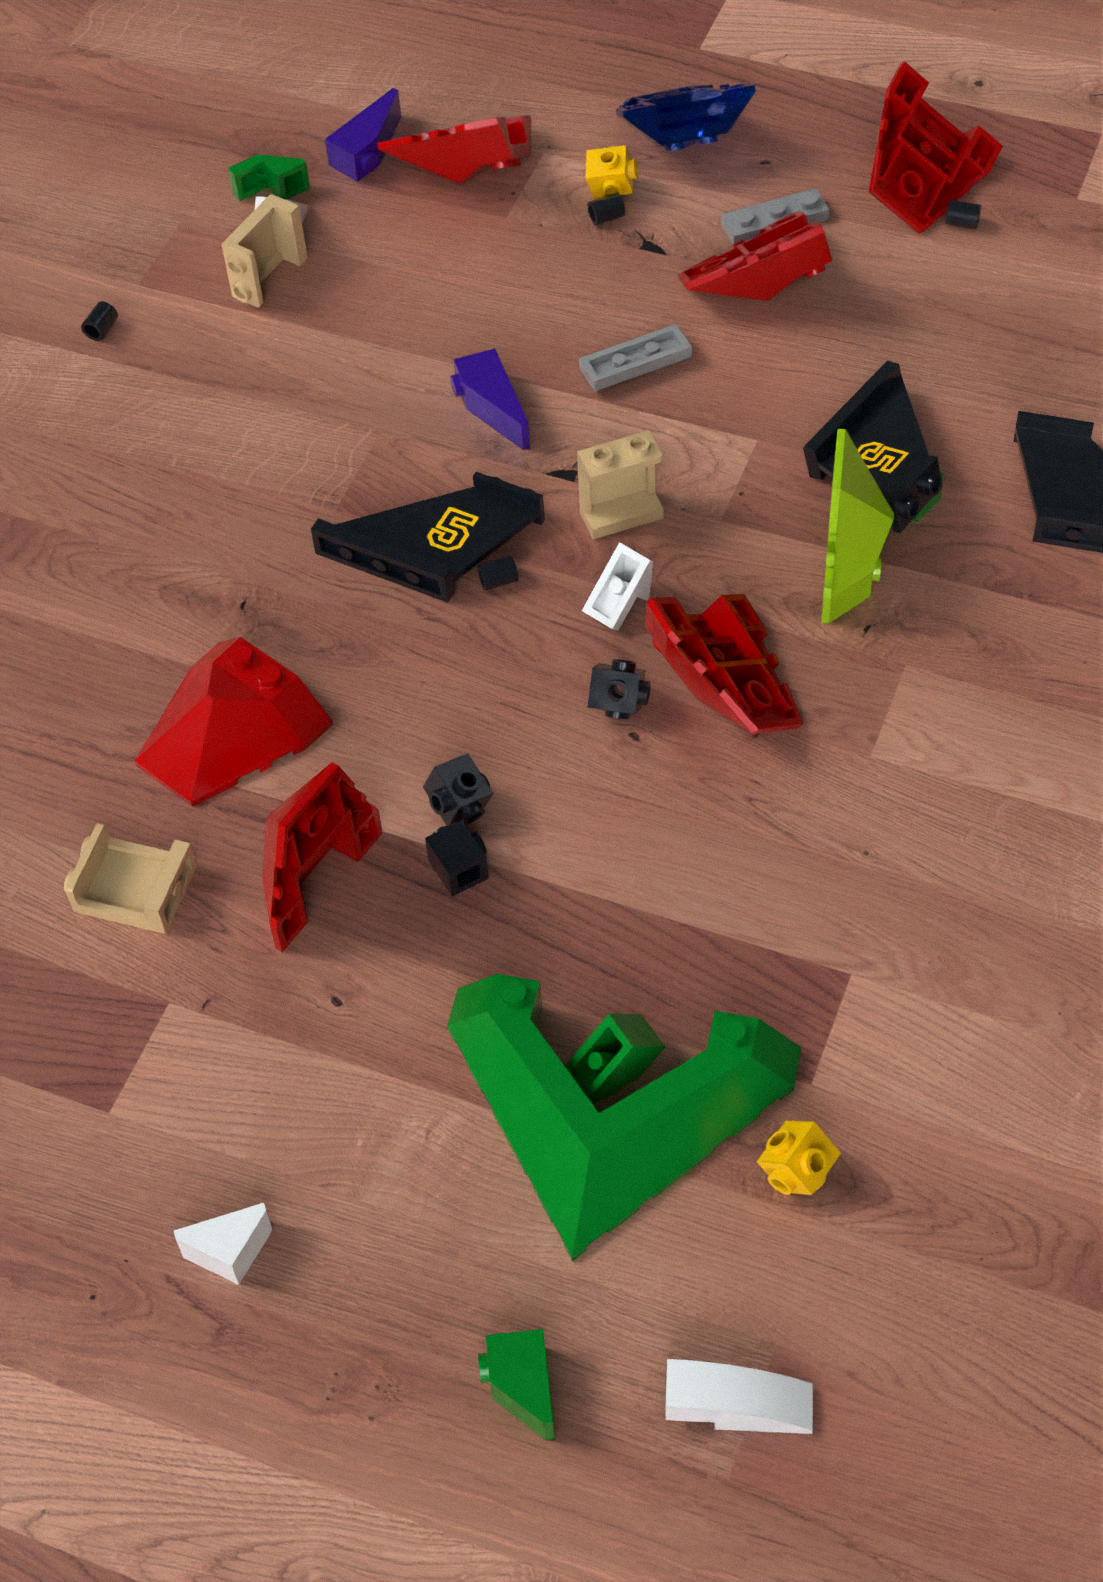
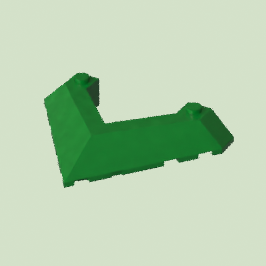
[447,974,801,1262]

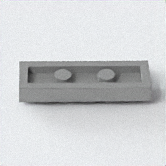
[721,188,829,245]
[579,324,692,392]

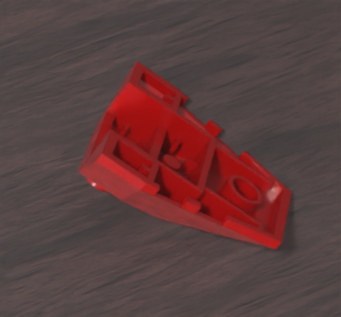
[868,61,1003,234]
[377,115,532,184]
[678,210,832,301]
[645,594,803,734]
[134,637,333,807]
[262,762,383,953]

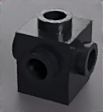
[587,659,651,719]
[423,753,493,826]

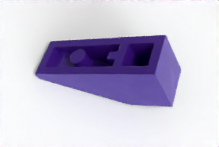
[325,88,401,182]
[450,348,530,450]

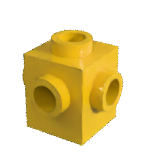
[585,145,639,199]
[757,1121,841,1195]

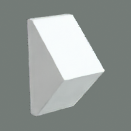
[174,1203,273,1285]

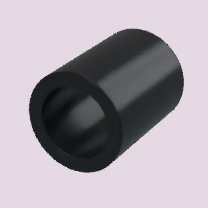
[587,193,625,225]
[946,200,982,229]
[81,301,118,341]
[477,555,518,591]

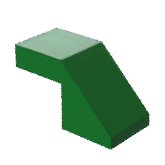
[228,154,310,201]

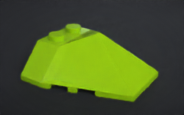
[821,429,894,624]

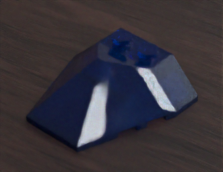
[616,83,756,151]

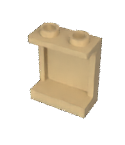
[221,194,308,308]
[577,430,664,540]
[64,823,197,934]

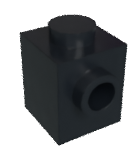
[425,820,489,897]

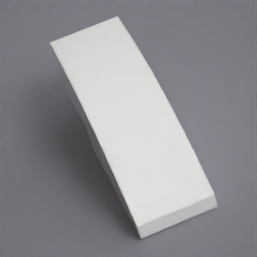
[666,1359,813,1434]

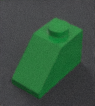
[565,1014,666,1104]
[478,1329,555,1440]

